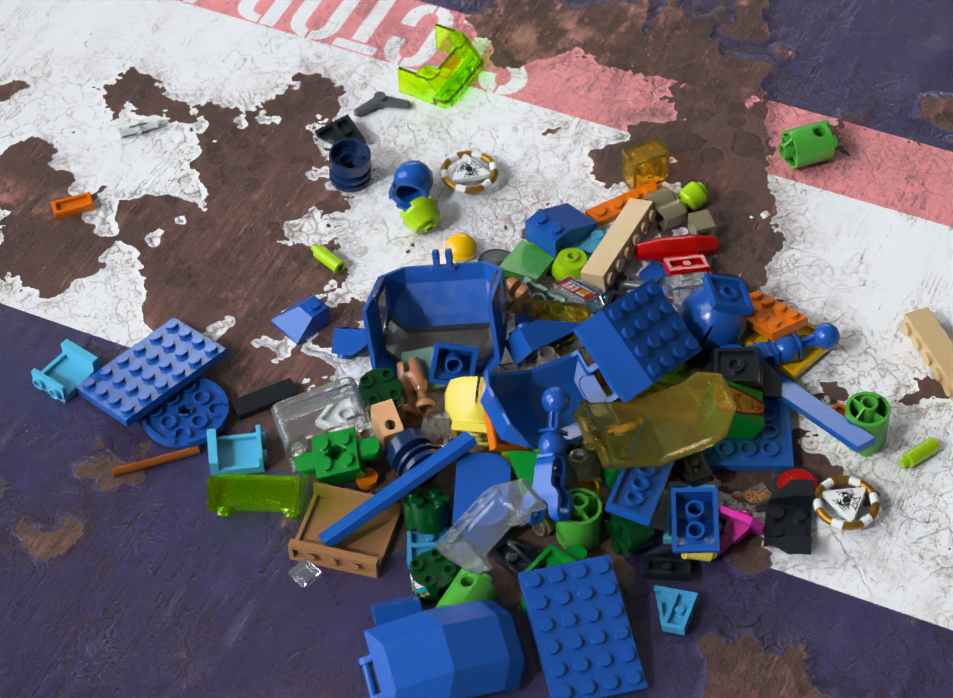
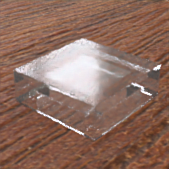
[288,558,322,589]

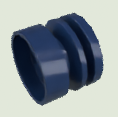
[329,138,371,193]
[384,428,440,488]

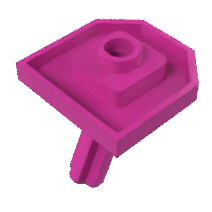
[717,505,766,556]

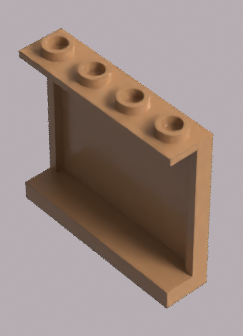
[288,482,402,578]

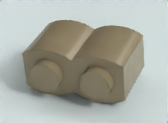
[644,187,688,231]

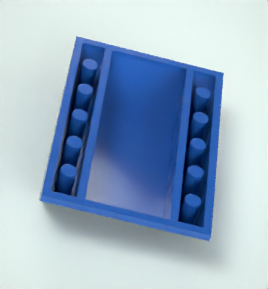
[573,278,703,403]

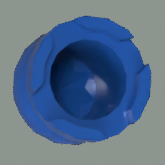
[389,160,433,211]

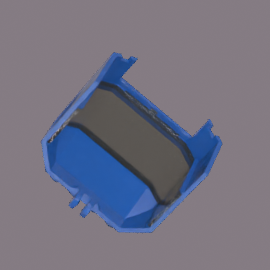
[362,248,510,377]

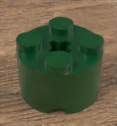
[403,487,450,535]
[602,513,654,556]

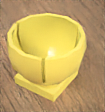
[444,377,489,447]

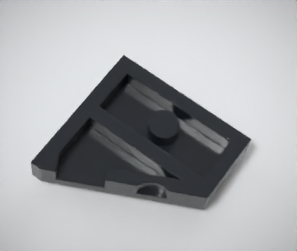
[315,114,366,145]
[670,444,714,488]
[489,538,541,581]
[643,549,691,582]

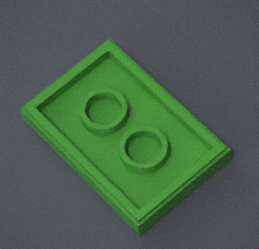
[500,240,555,284]

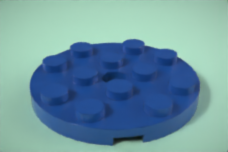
[141,376,229,448]

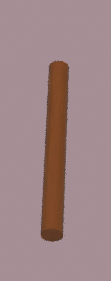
[111,445,200,477]

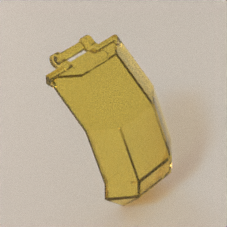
[572,372,737,469]

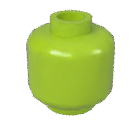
[678,181,708,212]

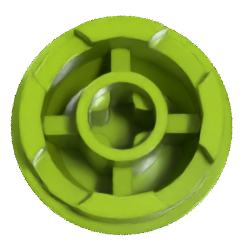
[400,195,441,235]
[551,248,588,288]

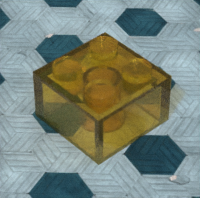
[621,137,670,190]

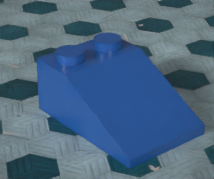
[525,203,598,259]
[503,320,581,365]
[670,487,720,553]

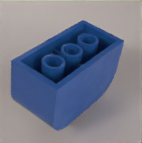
[452,452,516,554]

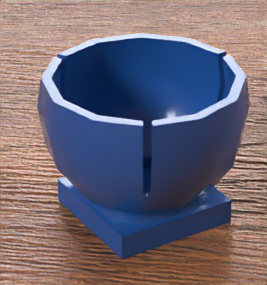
[678,273,754,350]

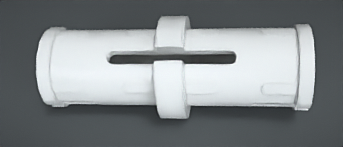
[117,116,159,138]

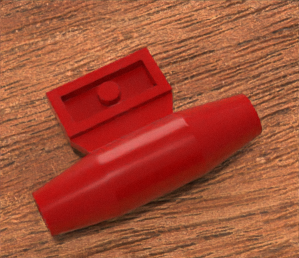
[634,234,718,276]

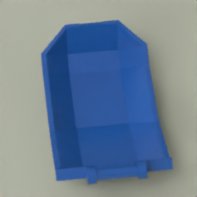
[480,349,623,450]
[358,600,529,698]

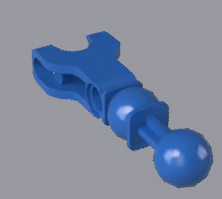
[708,323,840,368]
[522,386,572,525]

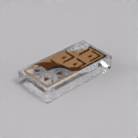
[723,482,773,513]

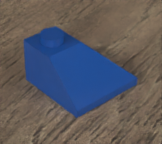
[271,296,330,345]
[331,326,368,359]

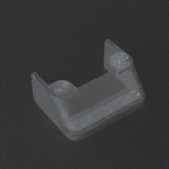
[271,377,375,471]
[435,478,547,574]

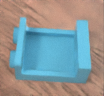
[31,339,100,404]
[207,425,268,478]

